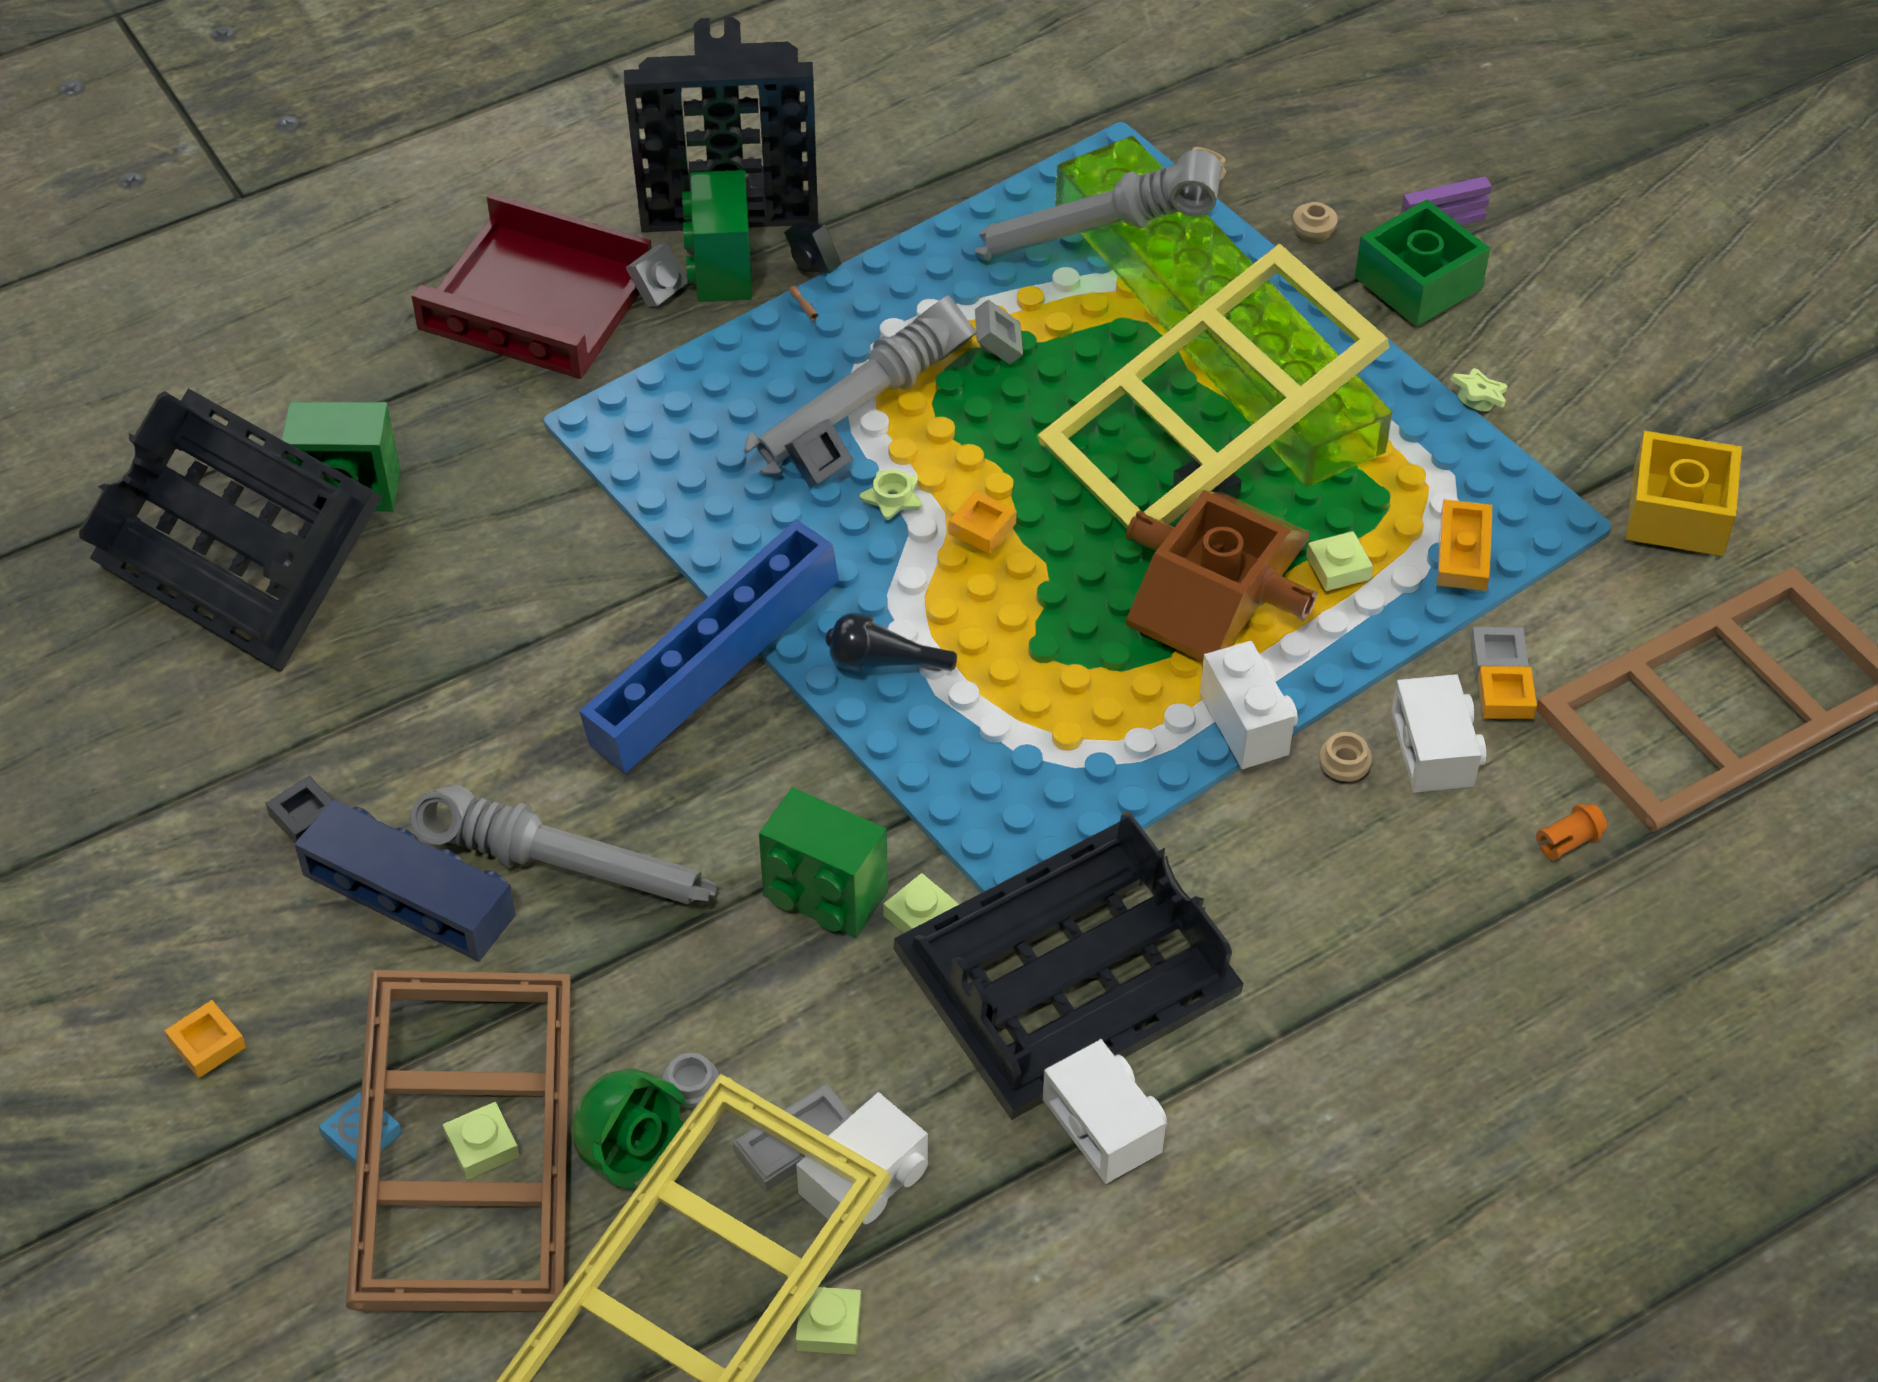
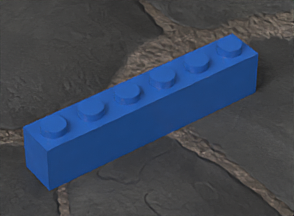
[579,519,839,774]

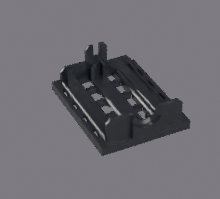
[624,17,818,233]
[79,388,383,671]
[893,812,1244,1120]

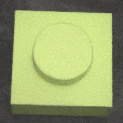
[1306,531,1373,591]
[883,873,959,933]
[443,1101,520,1180]
[796,1287,861,1355]

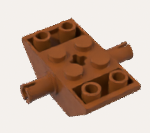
[1126,490,1317,661]

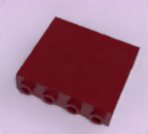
[411,193,652,379]

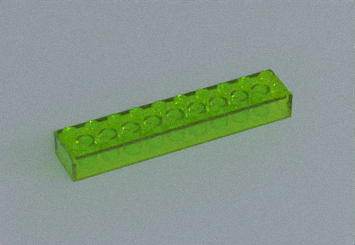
[1055,135,1393,487]

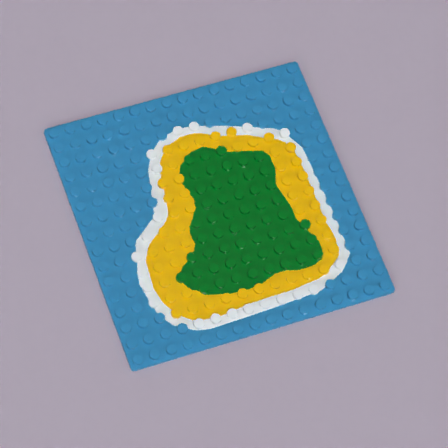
[544,122,1612,893]

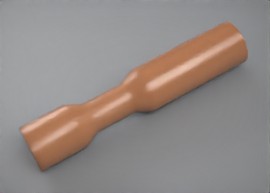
[789,286,819,321]

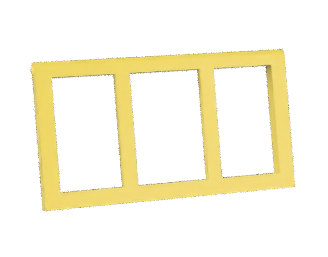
[1037,244,1390,529]
[496,1074,891,1382]

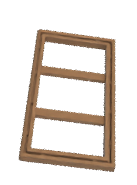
[1536,567,1878,833]
[346,970,570,1312]

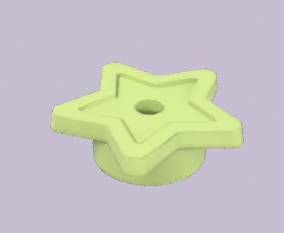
[1450,368,1508,411]
[860,469,922,520]

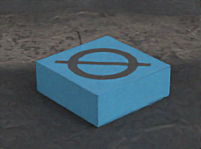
[318,1091,402,1168]

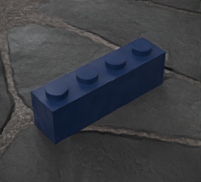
[294,799,516,962]

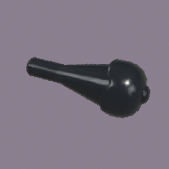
[825,613,957,672]

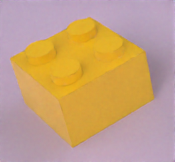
[1625,431,1742,556]

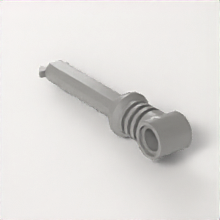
[974,150,1222,261]
[743,295,977,476]
[410,784,718,904]

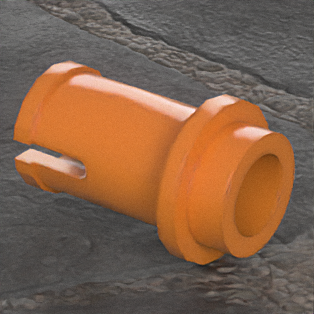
[1536,803,1607,861]

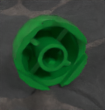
[571,1068,686,1189]

